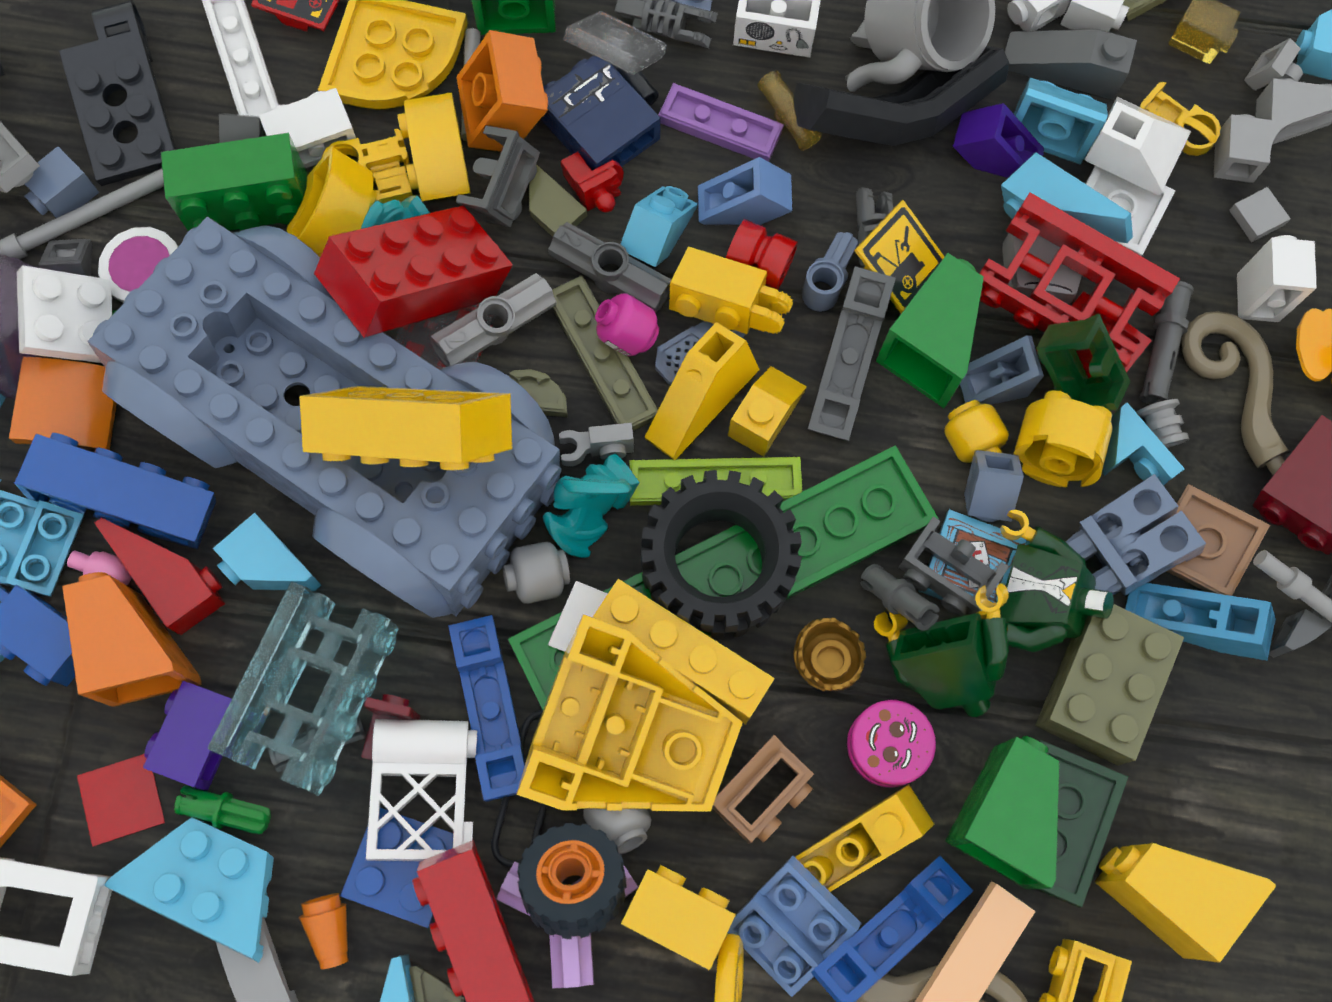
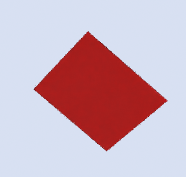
[77,754,165,847]

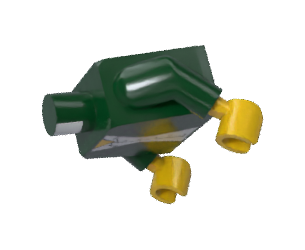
[977,510,1114,652]
[874,583,1009,717]

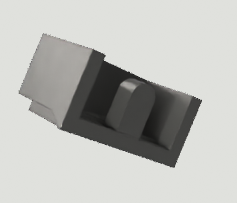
[455,125,540,228]
[898,516,1009,617]

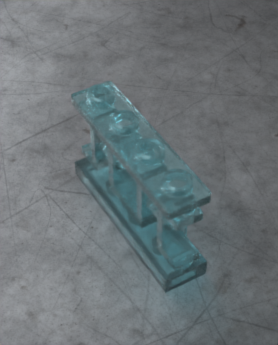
[207,582,398,796]

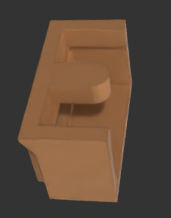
[712,735,814,844]

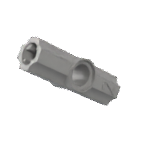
[430,273,557,366]

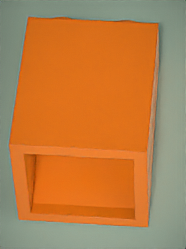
[62,572,202,707]

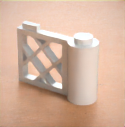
[366,719,477,861]

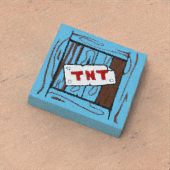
[920,509,1026,611]

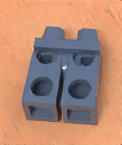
[1066,474,1206,596]

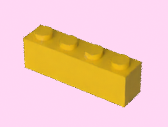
[593,579,775,724]

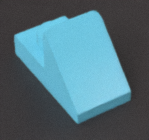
[1103,403,1184,485]

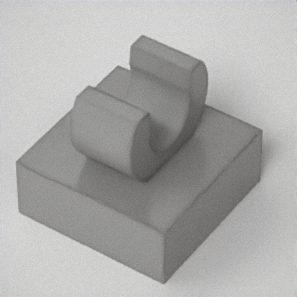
[1244,38,1303,91]

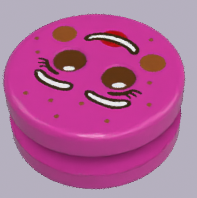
[847,700,936,788]

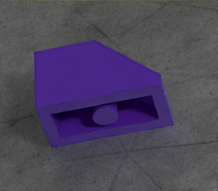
[953,103,1044,178]

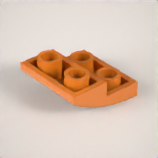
[9,357,117,452]

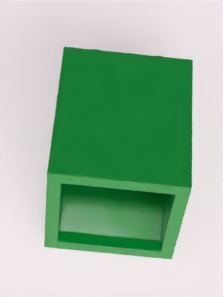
[876,253,984,408]
[945,736,1059,889]

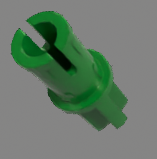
[174,785,271,835]

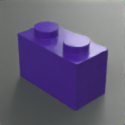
[143,681,246,791]

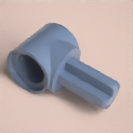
[802,232,858,311]

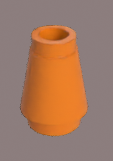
[299,893,349,969]

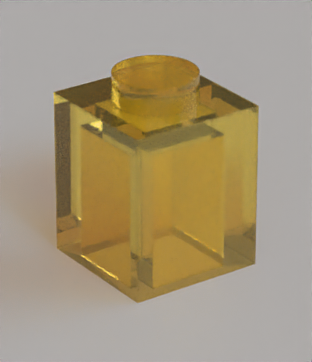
[1168,0,1241,64]

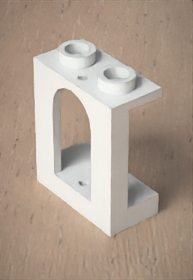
[0,857,112,976]

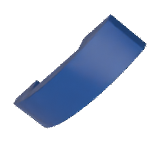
[448,615,525,802]
[811,856,973,1002]

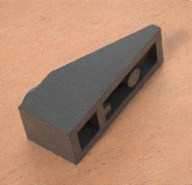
[1004,29,1137,100]

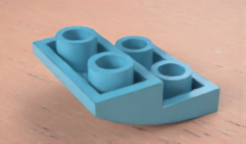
[0,490,84,597]

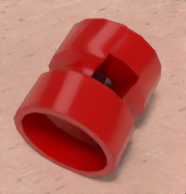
[726,219,798,290]

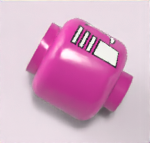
[595,293,659,356]

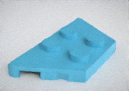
[104,817,274,963]

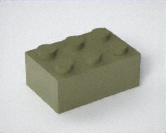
[1035,604,1184,766]

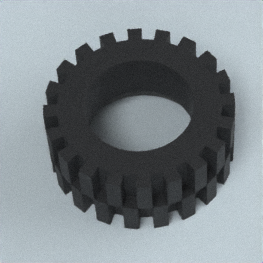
[641,470,802,639]

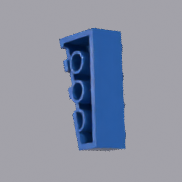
[14,433,216,549]

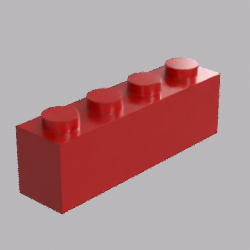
[412,840,535,1002]

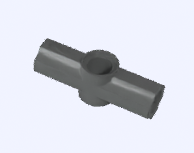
[548,222,672,313]

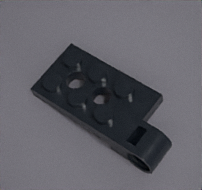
[59,0,176,186]

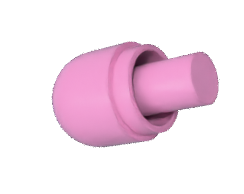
[67,550,132,585]

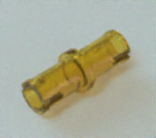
[757,71,822,151]

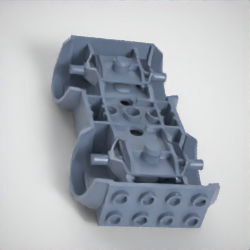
[87,217,562,618]

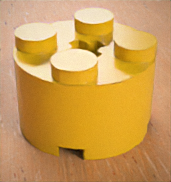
[1013,391,1112,487]

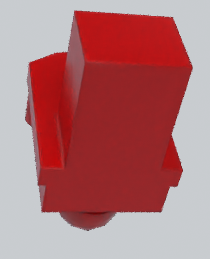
[560,152,624,213]

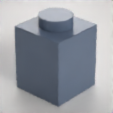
[24,146,99,218]
[964,450,1024,522]

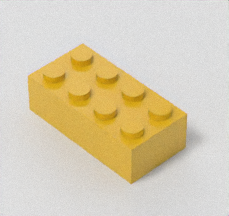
[300,386,512,470]

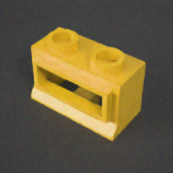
[1039,939,1132,1002]

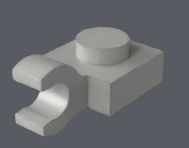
[559,423,634,466]

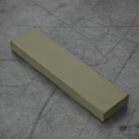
[552,275,658,431]

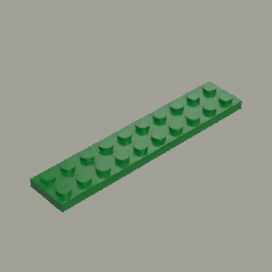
[508,445,939,710]

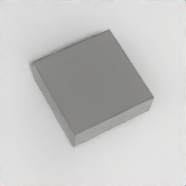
[1229,187,1290,242]

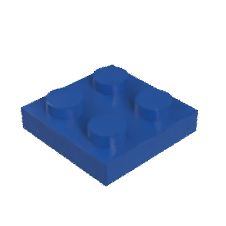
[341,808,453,928]

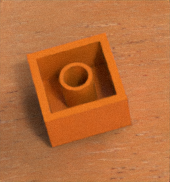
[457,30,548,152]

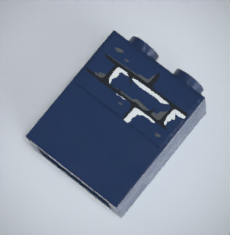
[540,51,661,171]

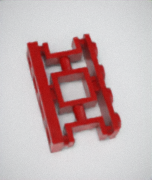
[979,192,1180,368]

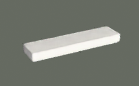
[202,0,279,116]

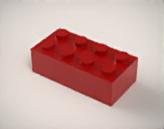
[314,205,513,338]

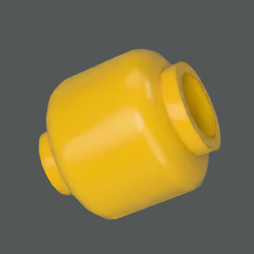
[944,400,1009,463]

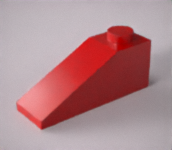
[94,518,225,635]

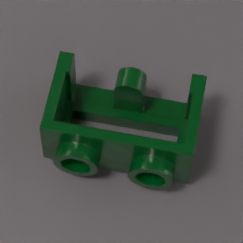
[1036,314,1130,411]

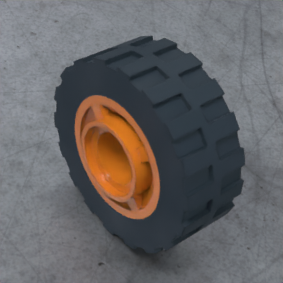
[517,823,627,939]

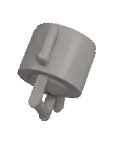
[845,0,995,92]

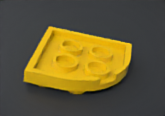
[318,0,468,109]

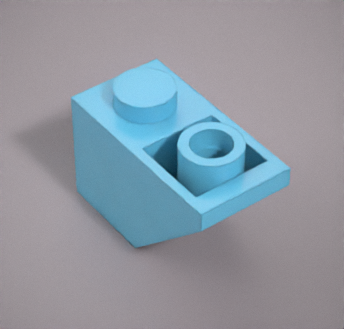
[621,186,698,267]

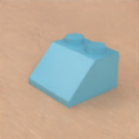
[1014,77,1108,164]

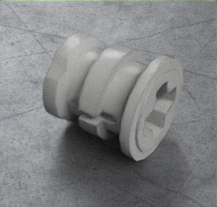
[1136,399,1189,448]

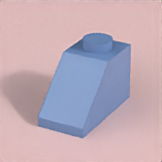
[698,157,792,225]

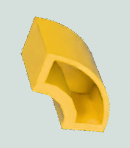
[398,92,470,201]
[286,146,377,257]

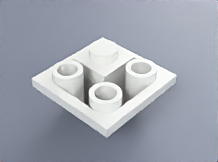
[1085,97,1191,196]

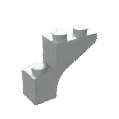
[1213,78,1332,183]

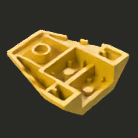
[517,614,743,811]

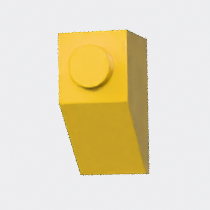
[728,366,807,457]

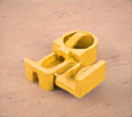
[1140,82,1221,156]
[322,129,413,203]

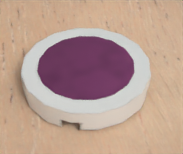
[98,227,178,303]

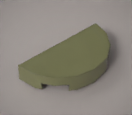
[509,369,568,418]

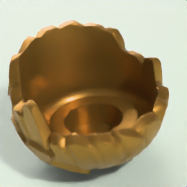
[793,618,866,691]

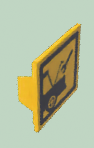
[854,200,944,313]

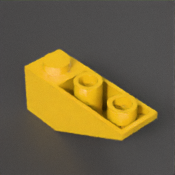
[645,322,759,460]
[795,784,934,892]

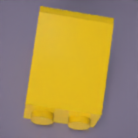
[1095,843,1276,962]

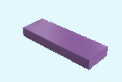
[658,83,784,162]

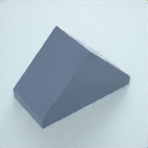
[960,335,1044,405]

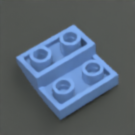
[728,856,861,997]

